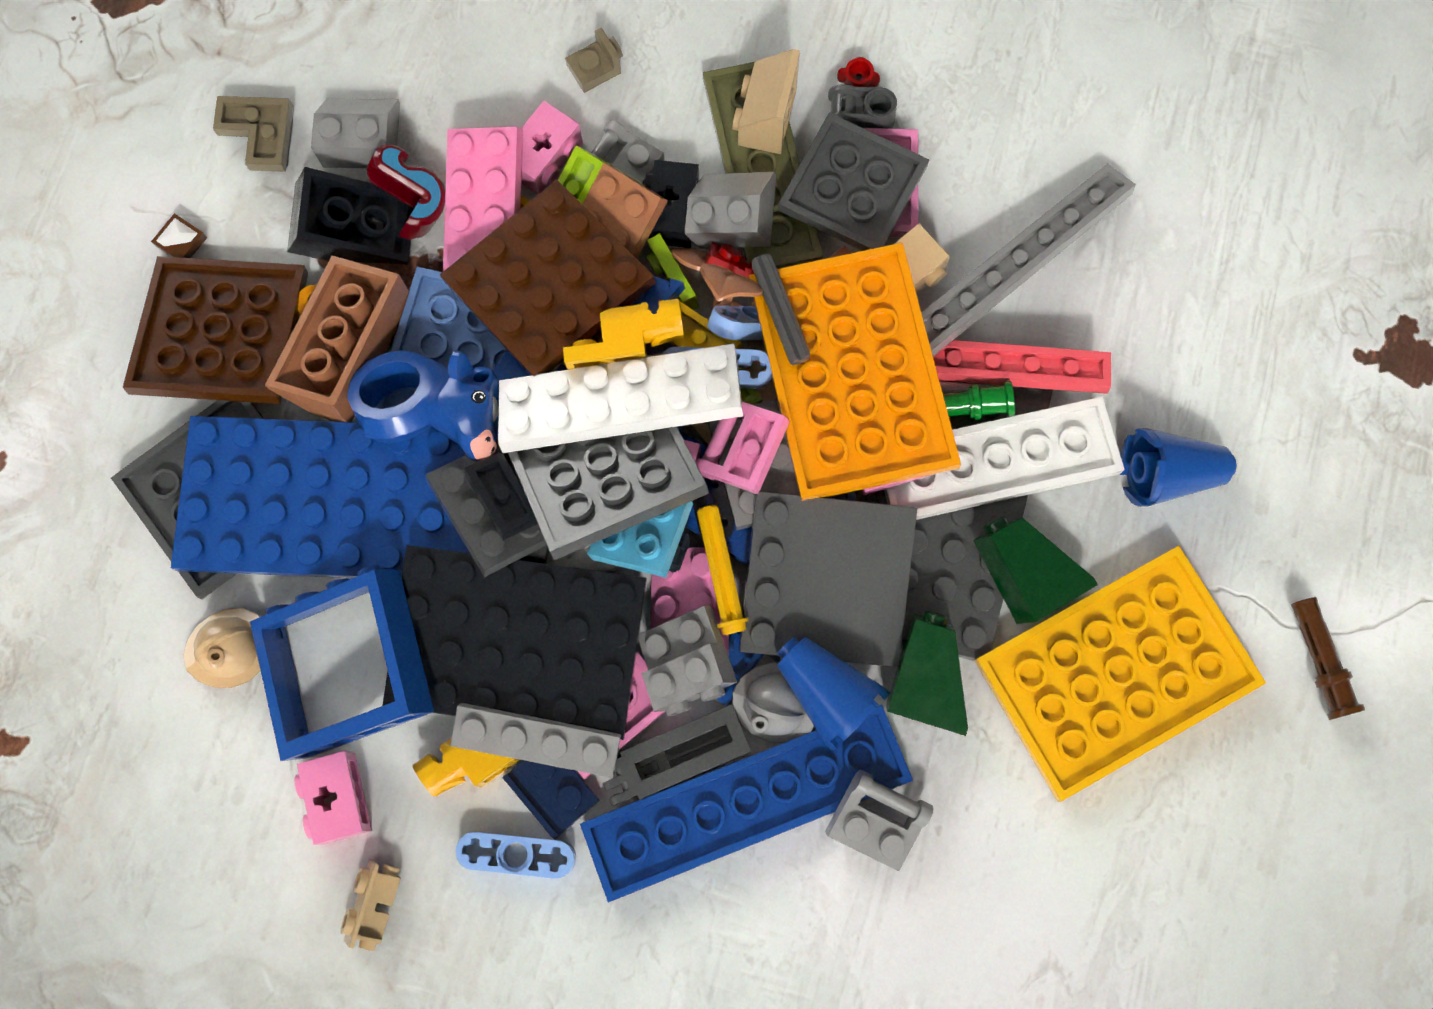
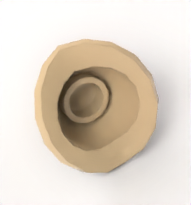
[183,608,260,688]

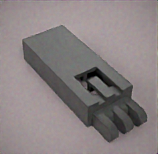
[599,704,751,806]

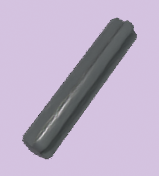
[752,254,810,365]

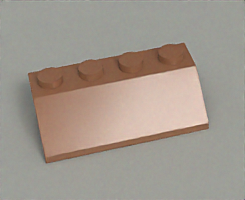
[265,256,409,423]

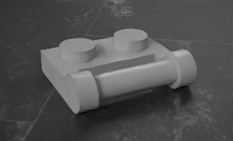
[591,120,664,185]
[825,769,933,871]

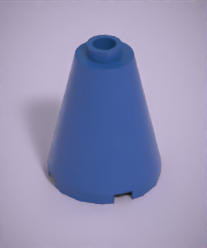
[1120,428,1237,507]
[777,637,891,751]

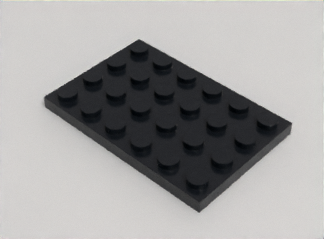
[382,545,647,740]

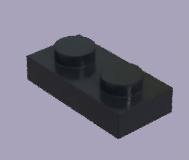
[464,452,538,540]

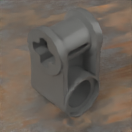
[828,85,897,129]

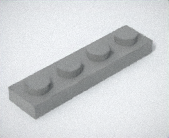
[450,703,621,778]

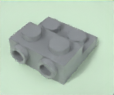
[638,605,737,716]

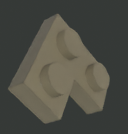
[213,96,294,172]

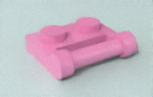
[696,402,790,494]

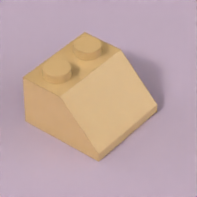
[732,49,800,154]

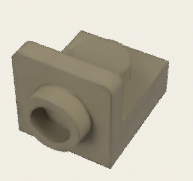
[565,28,623,93]

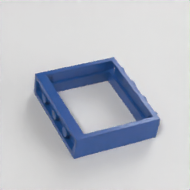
[250,565,434,761]

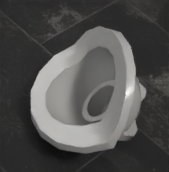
[732,663,814,743]

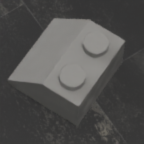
[311,98,400,168]
[685,172,776,248]

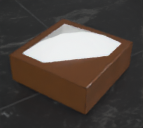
[151,213,207,258]

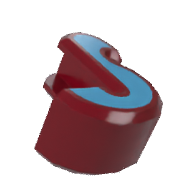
[367,144,445,240]

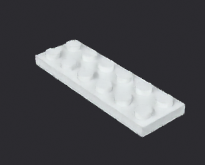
[498,344,743,453]
[884,396,1125,520]

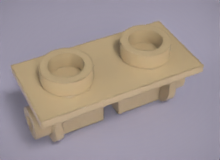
[340,859,401,951]

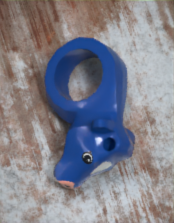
[347,350,499,461]

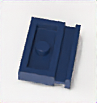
[502,760,600,840]

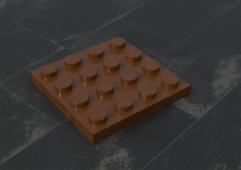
[440,180,656,376]
[123,256,308,404]

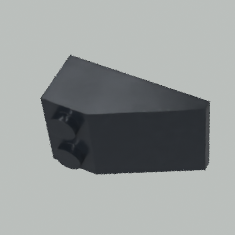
[287,167,414,265]

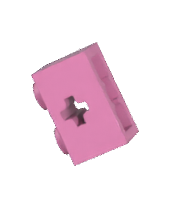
[521,101,583,194]
[294,751,372,845]

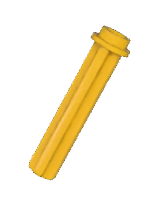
[697,505,749,635]

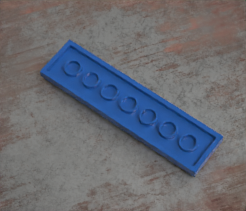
[580,704,913,903]

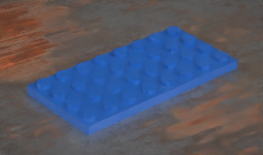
[171,416,498,579]

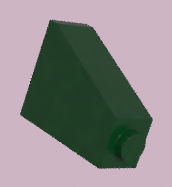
[973,516,1098,624]
[886,611,968,736]

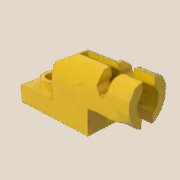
[563,299,684,370]
[412,737,520,797]

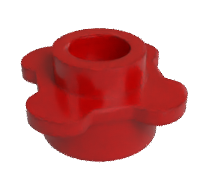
[837,57,880,88]

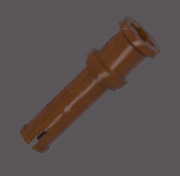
[1291,597,1365,720]

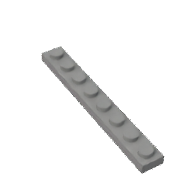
[921,163,1136,356]

